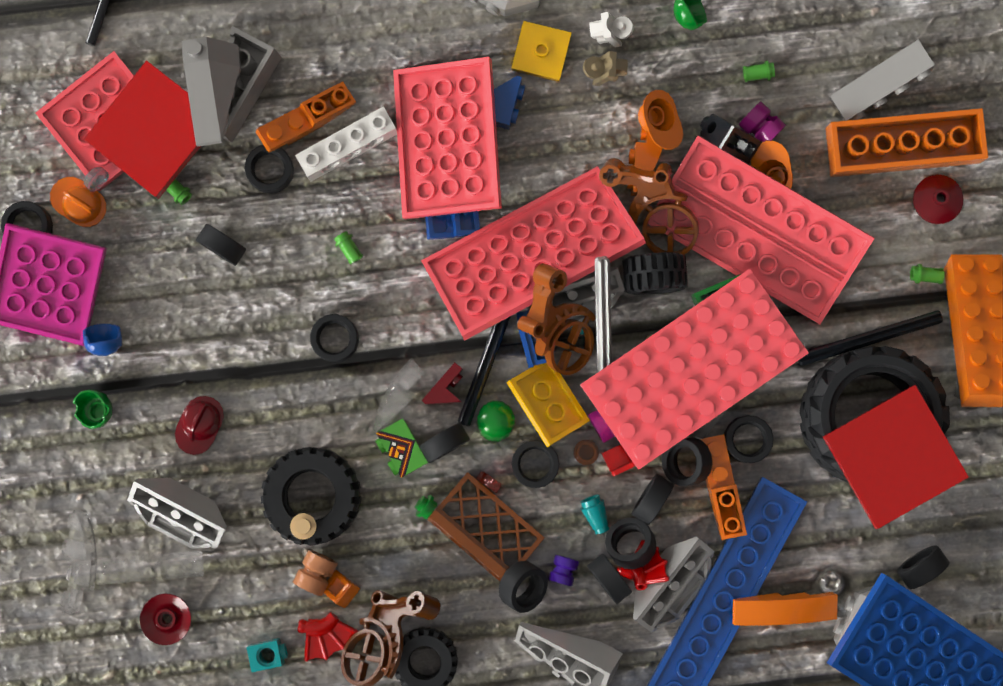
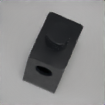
[700,113,762,164]

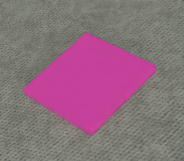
[0,223,107,346]

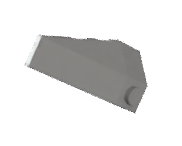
[515,622,623,686]

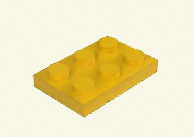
[507,363,590,447]

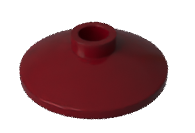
[913,174,964,224]
[140,593,191,645]

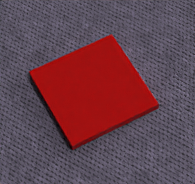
[84,60,201,199]
[823,385,969,529]

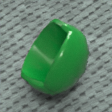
[673,0,707,30]
[73,390,113,429]
[476,400,515,442]

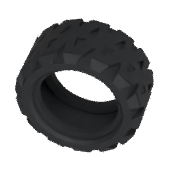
[800,346,950,483]

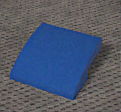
[425,211,480,240]

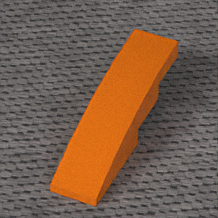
[733,592,838,626]

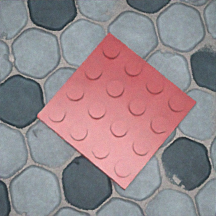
[35,51,134,191]

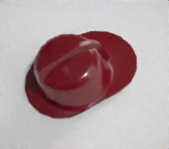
[175,396,224,455]

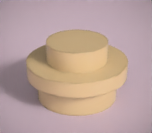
[290,513,317,539]

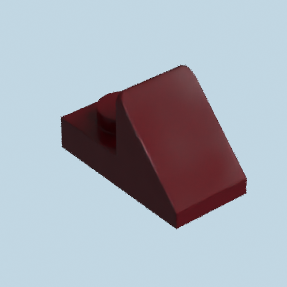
[422,362,463,405]

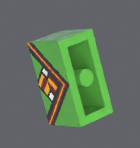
[375,418,428,478]

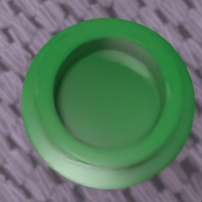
[415,495,438,519]

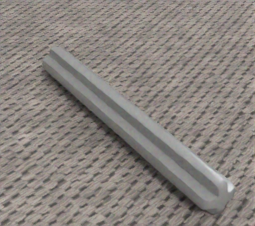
[595,256,612,372]

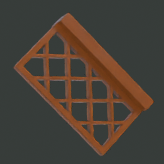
[427,472,545,582]

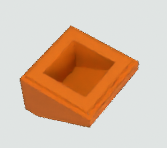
[324,570,360,608]

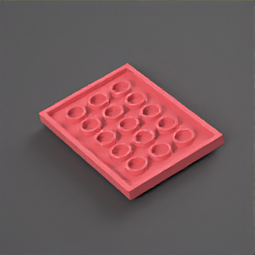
[393,57,502,219]

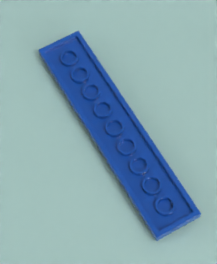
[647,477,807,686]

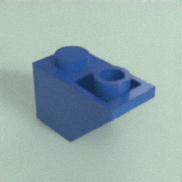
[494,76,525,130]

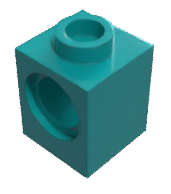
[246,638,288,672]

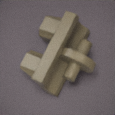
[583,51,628,86]

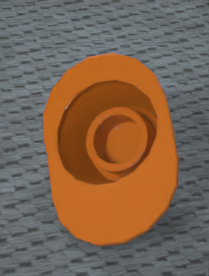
[638,90,683,150]
[751,141,793,189]
[50,177,106,227]

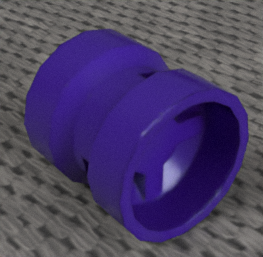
[548,554,579,586]

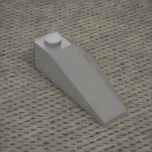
[182,37,241,147]

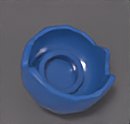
[83,324,122,356]

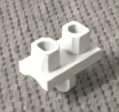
[589,12,634,47]

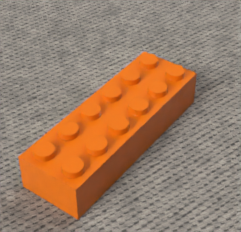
[825,108,988,177]
[944,254,1003,407]

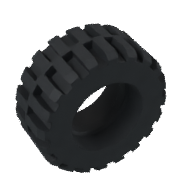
[261,447,361,546]

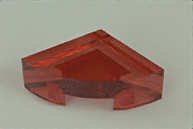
[476,471,502,493]

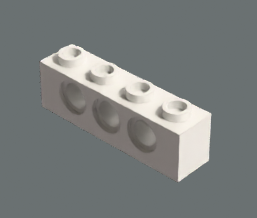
[295,106,397,182]

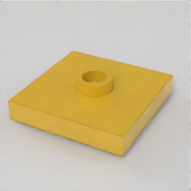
[511,21,572,82]

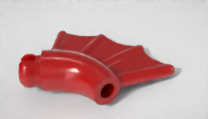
[617,540,669,590]
[297,612,358,661]

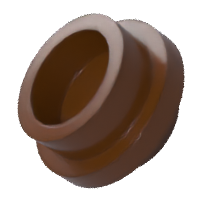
[574,440,599,465]

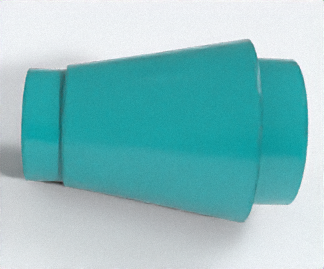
[580,494,610,534]

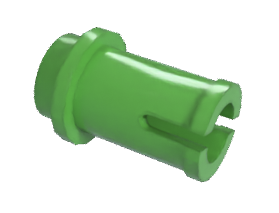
[743,60,775,82]
[166,179,192,205]
[334,231,364,265]
[910,264,945,284]

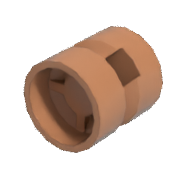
[293,549,338,596]

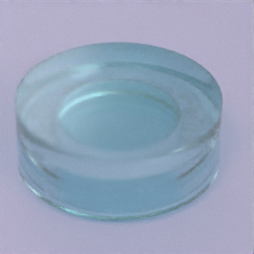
[84,167,109,192]

